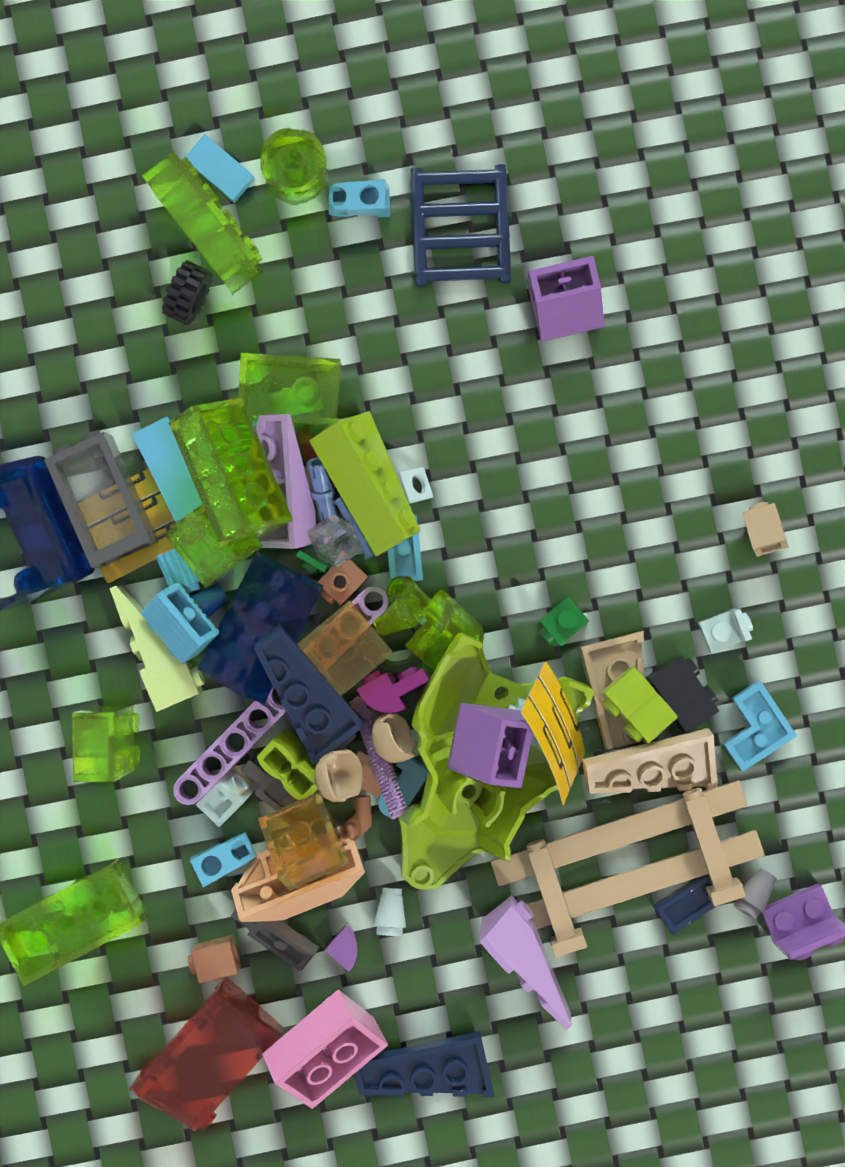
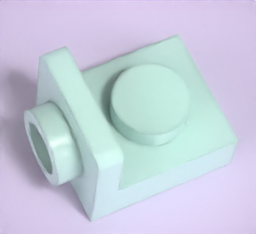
[698,609,753,653]
[196,769,254,827]

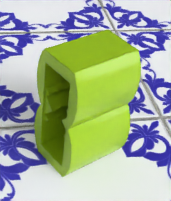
[600,667,678,744]
[257,730,319,803]

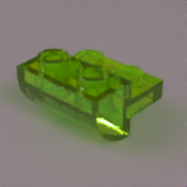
[165,493,263,588]
[405,589,484,670]

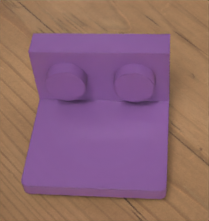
[761,883,845,960]

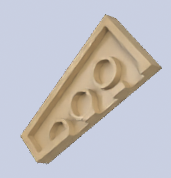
[579,631,644,750]
[582,728,718,794]

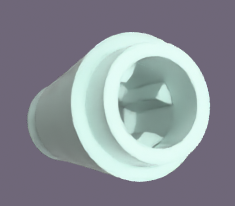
[373,888,406,936]

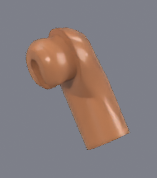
[339,795,372,841]

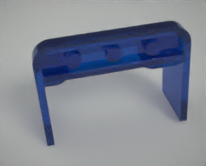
[0,456,95,612]

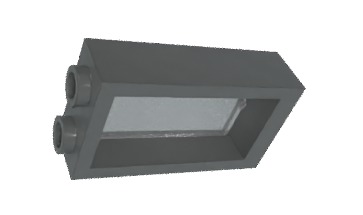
[44,430,159,568]

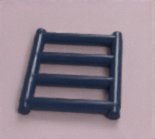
[410,164,511,287]

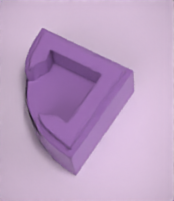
[325,924,358,972]

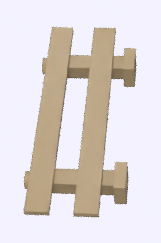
[491,780,765,957]

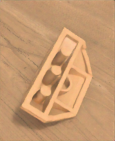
[231,830,365,922]

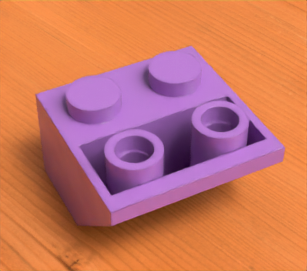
[526,256,605,342]
[447,703,533,788]

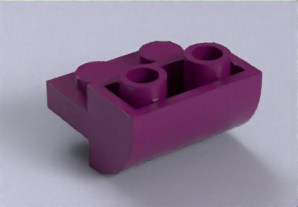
[357,666,431,713]

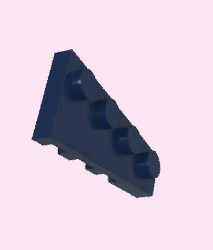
[253,624,365,765]
[355,1031,494,1097]

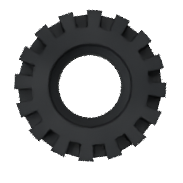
[162,260,213,325]

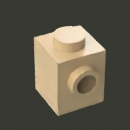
[743,502,789,557]

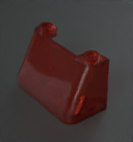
[129,977,284,1132]

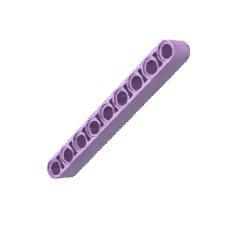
[173,586,390,805]

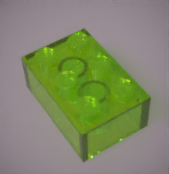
[237,353,342,429]
[72,705,140,782]

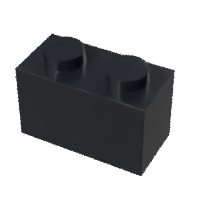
[645,655,719,733]

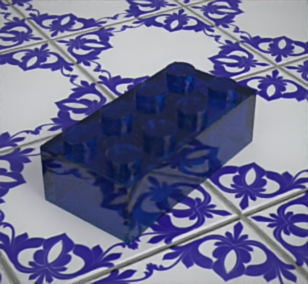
[197,552,324,704]

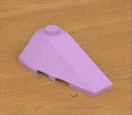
[239,414,317,549]
[479,895,572,1030]

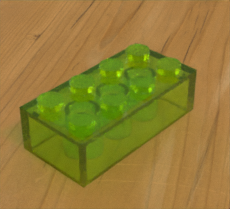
[142,151,263,295]
[169,397,293,547]
[0,858,149,987]

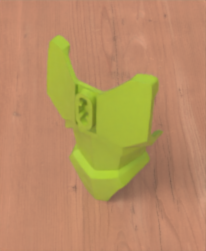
[398,632,594,890]

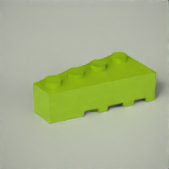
[309,411,420,556]

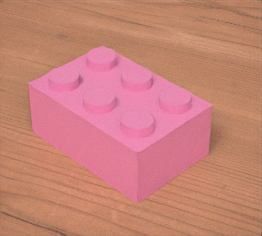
[262,989,388,1109]

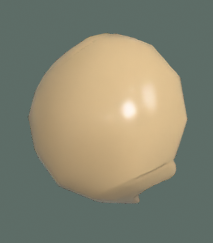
[371,713,418,763]
[315,750,363,802]

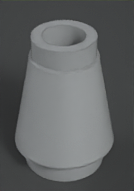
[733,868,777,920]

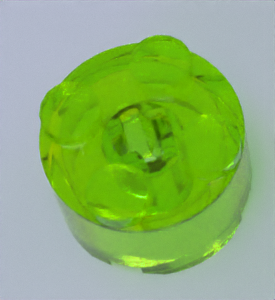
[260,128,329,205]

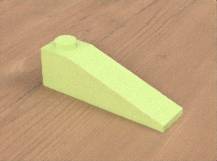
[110,586,205,712]

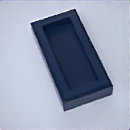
[653,874,716,935]

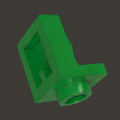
[538,596,589,647]

